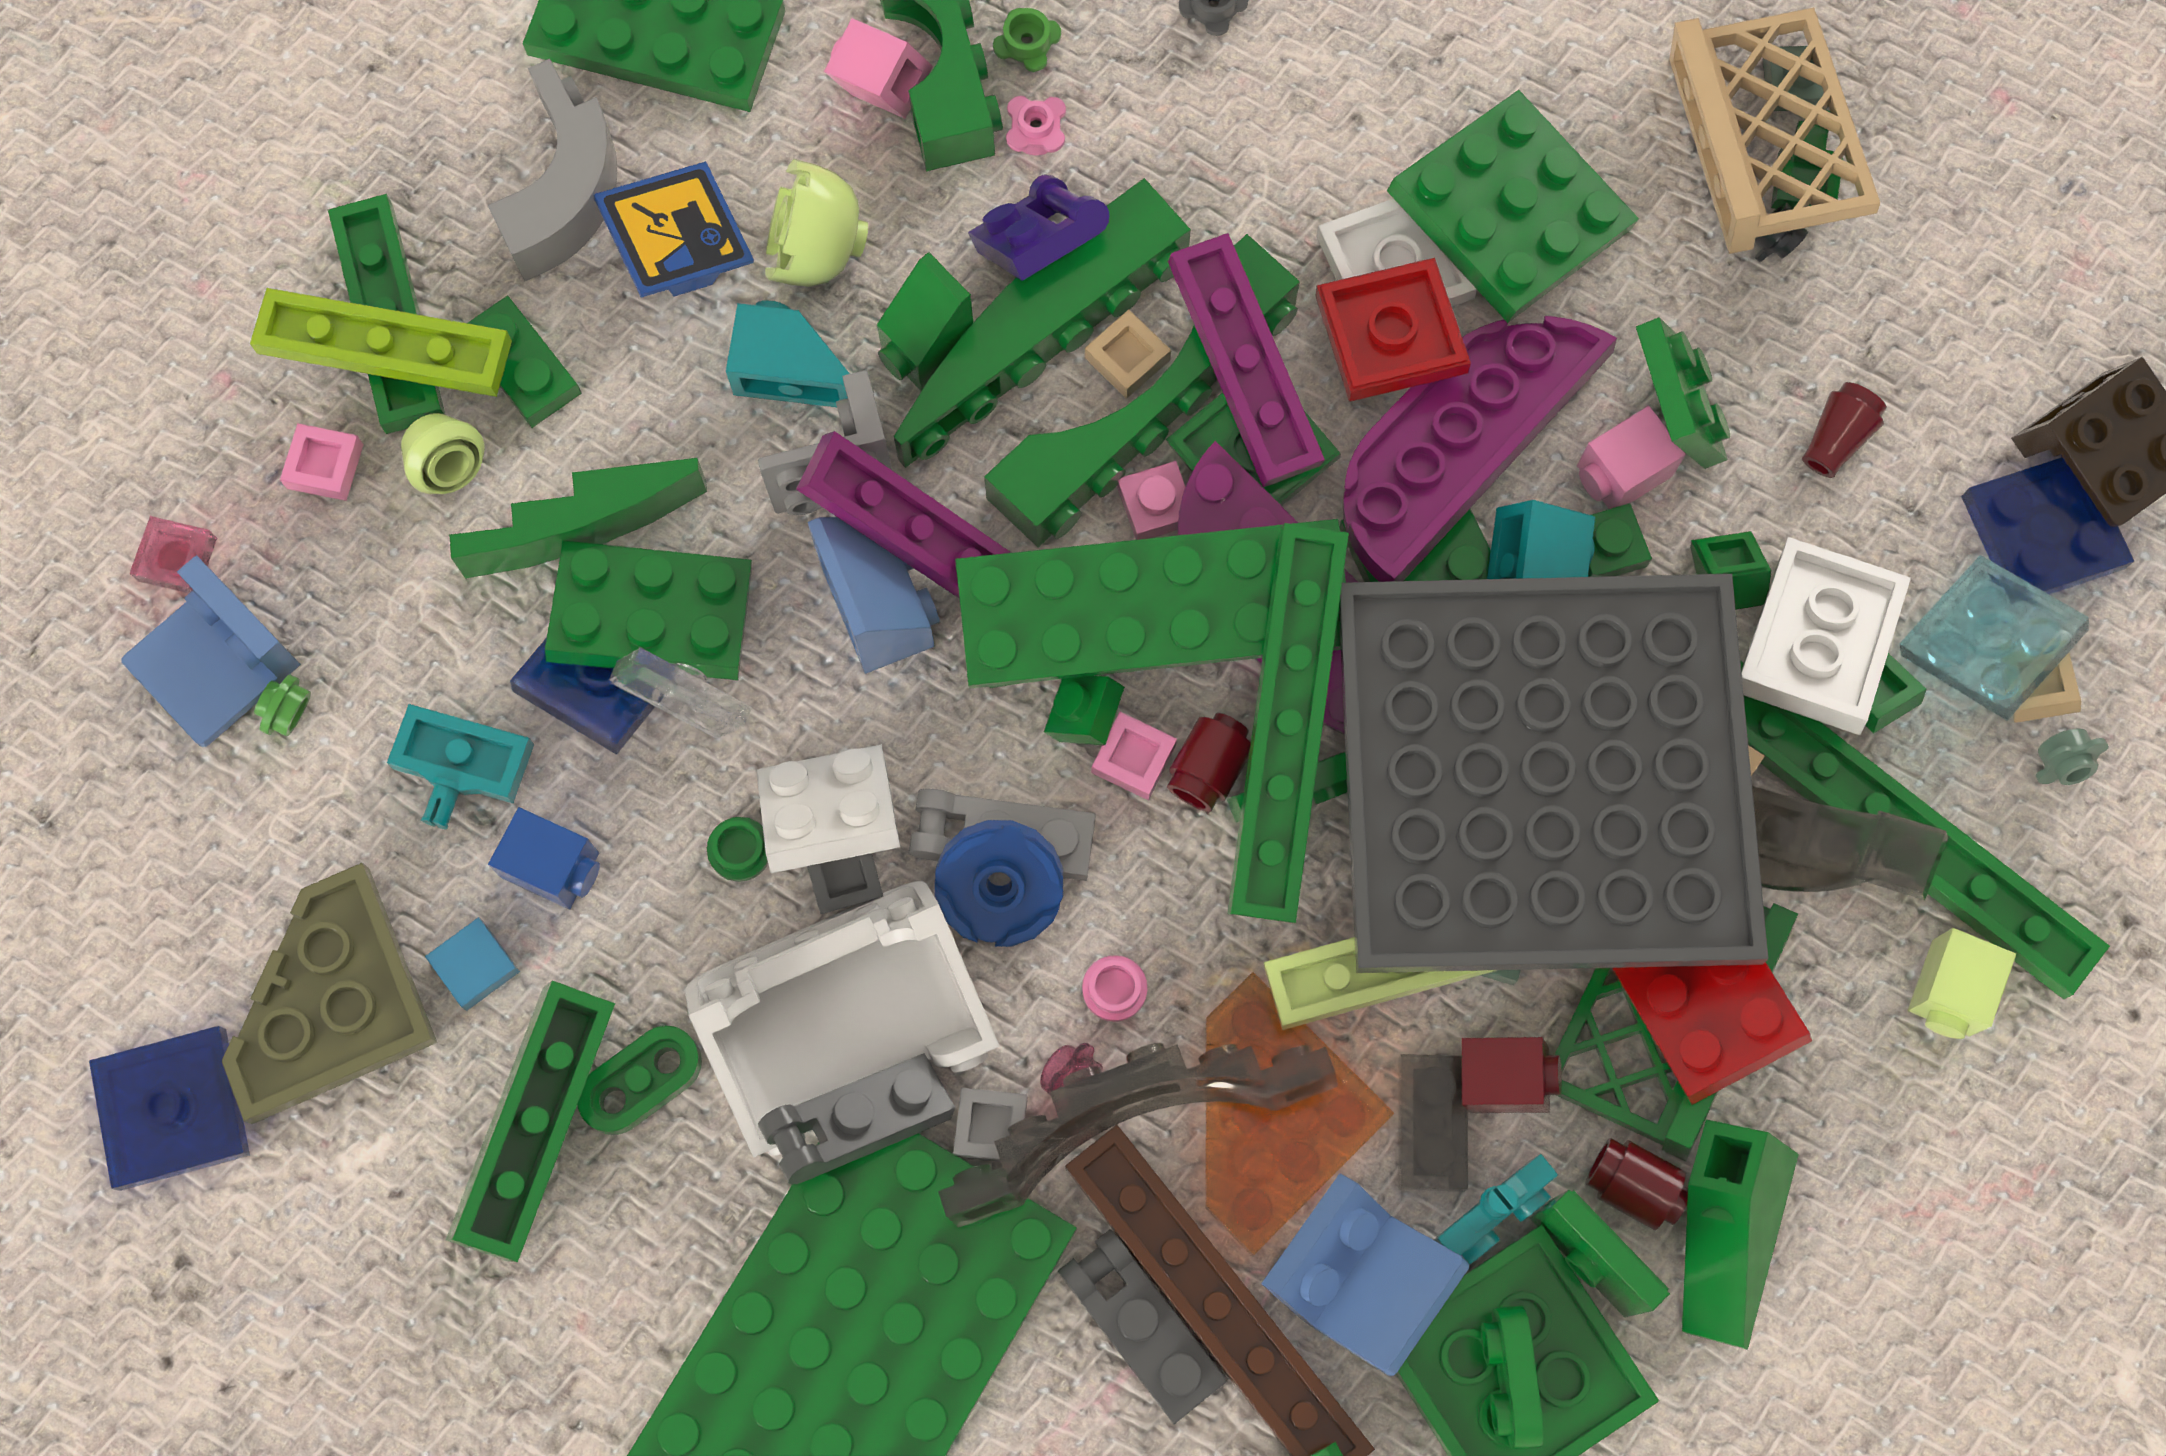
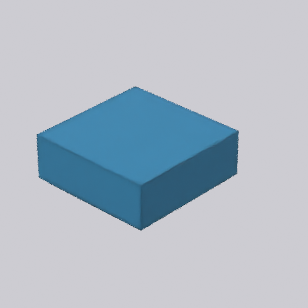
[425,917,520,1011]

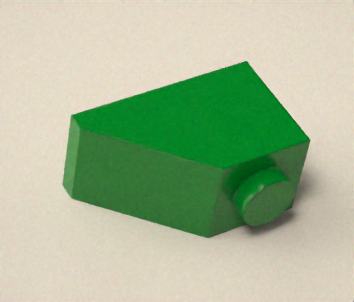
[877,252,973,391]

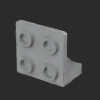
[758,370,892,515]

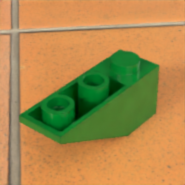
[1682,1119,1799,1350]

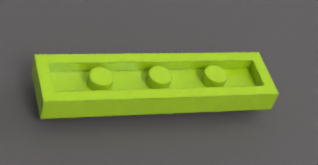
[250,288,512,397]

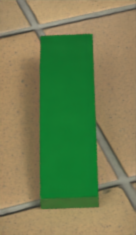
[449,458,707,579]

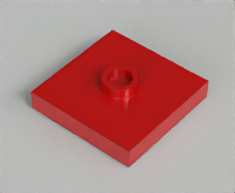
[1315,258,1471,402]

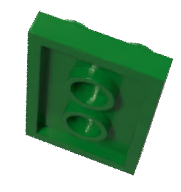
[545,541,752,680]

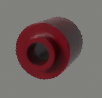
[1167,713,1251,812]
[1585,1138,1688,1230]

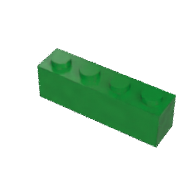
[446,980,615,1262]

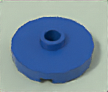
[935,820,1064,947]

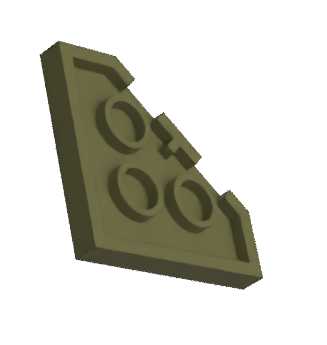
[222,863,437,1124]

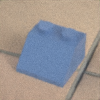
[807,517,940,674]

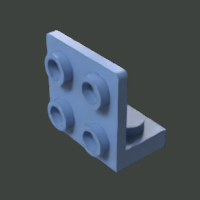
[121,555,301,747]
[1261,1173,1469,1376]

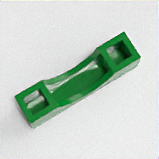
[880,0,1003,172]

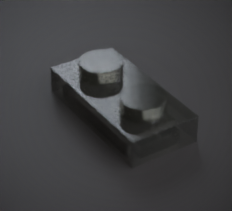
[1398,1054,1468,1192]

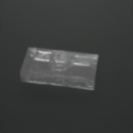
[609,647,752,739]

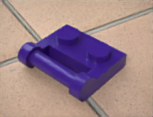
[968,174,1110,281]

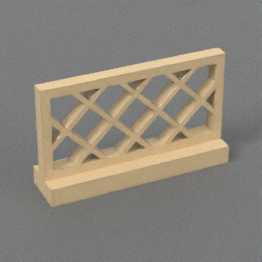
[1669,7,1880,254]

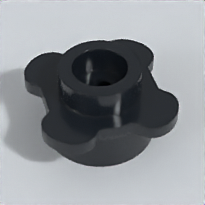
[1755,202,1808,263]

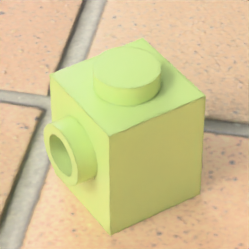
[1908,928,2016,1039]

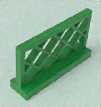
[1554,903,1798,1161]

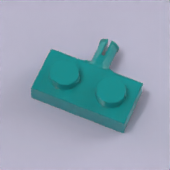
[387,704,534,830]
[1433,1154,1558,1265]

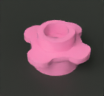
[1006,96,1066,156]

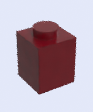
[1462,1037,1562,1113]

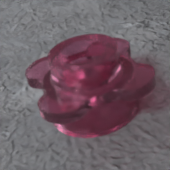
[1040,1043,1103,1116]

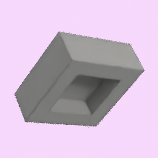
[953,1087,1028,1164]

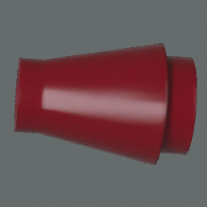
[1802,382,1887,478]

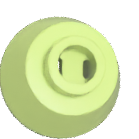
[401,413,485,494]

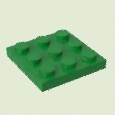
[1387,90,1639,323]
[1396,1225,1659,1456]

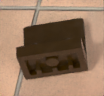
[2011,356,2166,528]

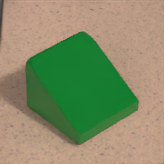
[1690,531,1772,610]

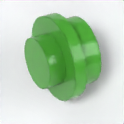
[254,674,311,737]

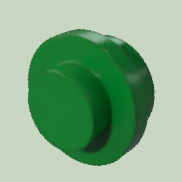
[707,817,768,882]

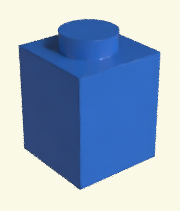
[488,807,600,910]

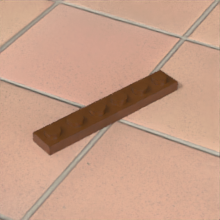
[1065,1124,1375,1456]

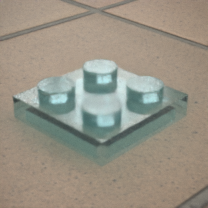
[1900,555,2089,721]

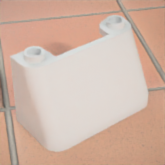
[685,881,1000,1158]

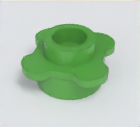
[993,8,1061,72]

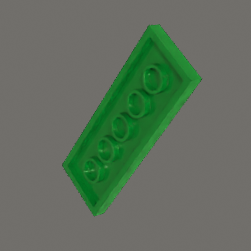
[956,519,1346,689]

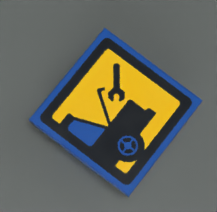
[594,161,754,298]

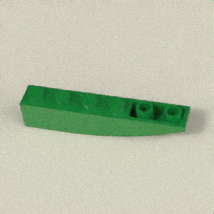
[894,178,1191,468]

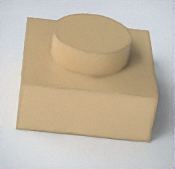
[1085,309,1171,399]
[2001,645,2081,723]

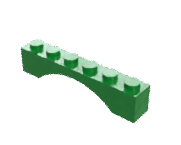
[984,234,1300,548]

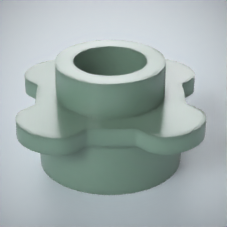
[2036,728,2109,785]

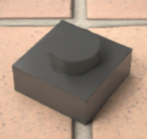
[807,853,883,914]

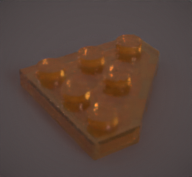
[1205,972,1395,1257]

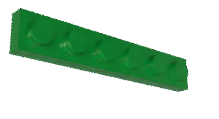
[1227,523,1349,923]

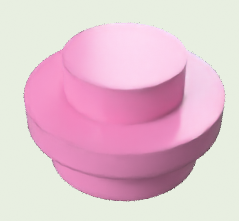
[1082,955,1147,1022]

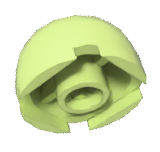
[765,159,868,287]

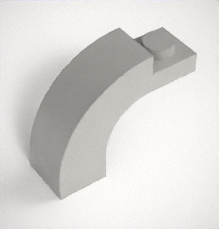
[488,59,617,281]

